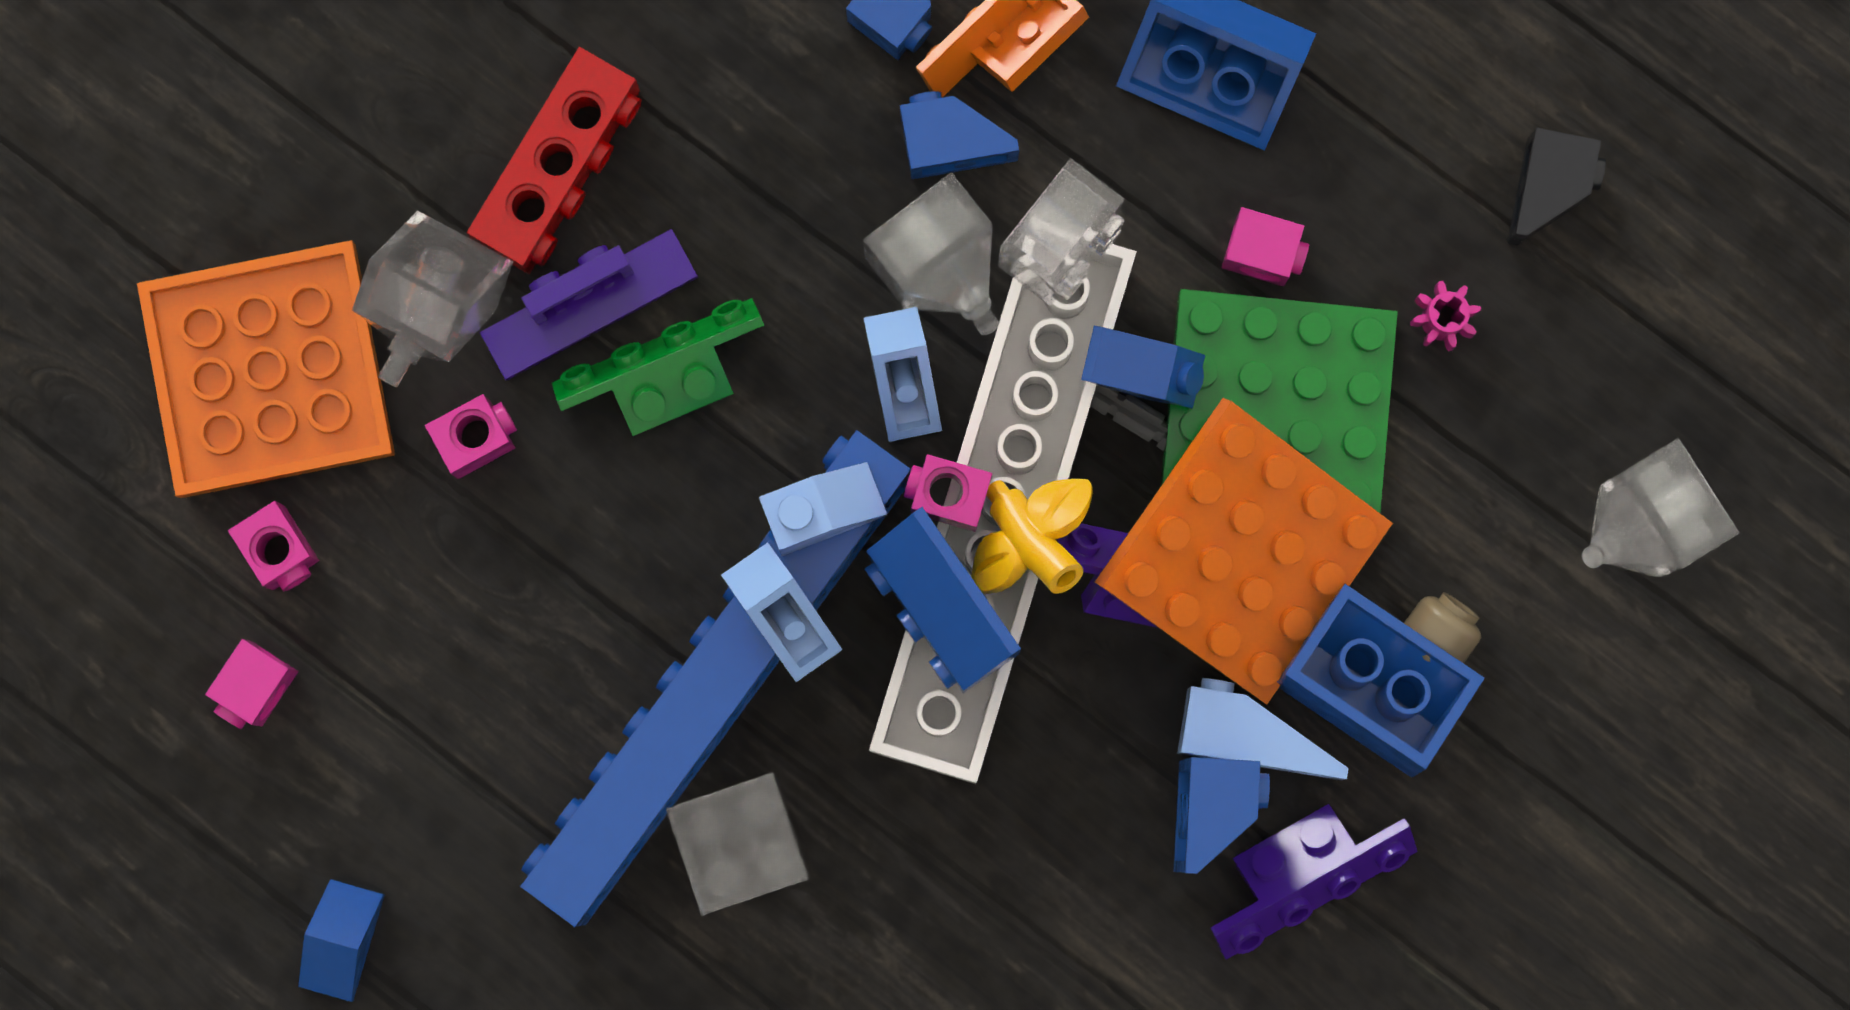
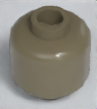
[1404,592,1481,663]

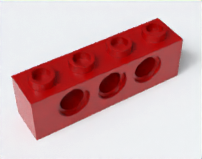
[466,47,642,274]

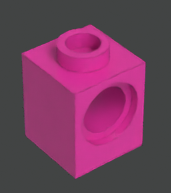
[1221,207,1309,287]
[425,394,517,479]
[904,454,992,532]
[228,501,319,592]
[205,639,299,729]

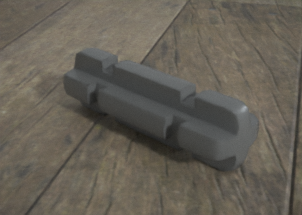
[1090,385,1167,451]

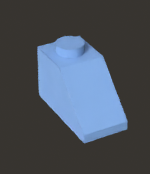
[863,307,942,442]
[759,462,887,556]
[721,542,842,682]

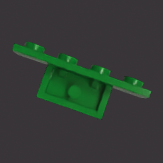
[551,298,764,436]

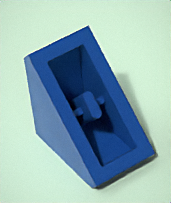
[298,879,385,1002]

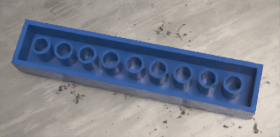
[520,430,911,927]

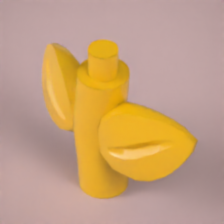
[971,479,1093,594]

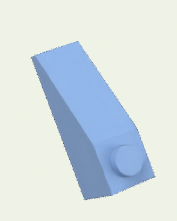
[1177,678,1349,780]

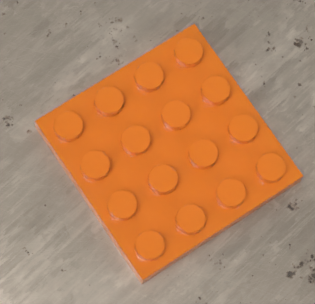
[137,240,395,498]
[1095,398,1393,705]

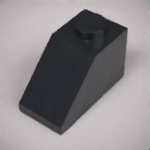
[1507,127,1606,245]

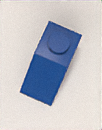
[846,0,933,60]
[900,91,1019,179]
[1081,325,1205,409]

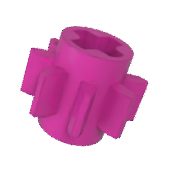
[1410,281,1481,351]

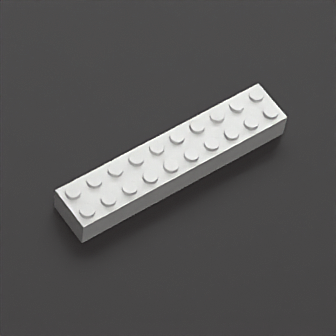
[869,220,1137,784]

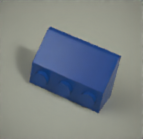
[1116,0,1316,151]
[864,507,1021,693]
[1277,584,1484,778]
[1173,757,1270,874]

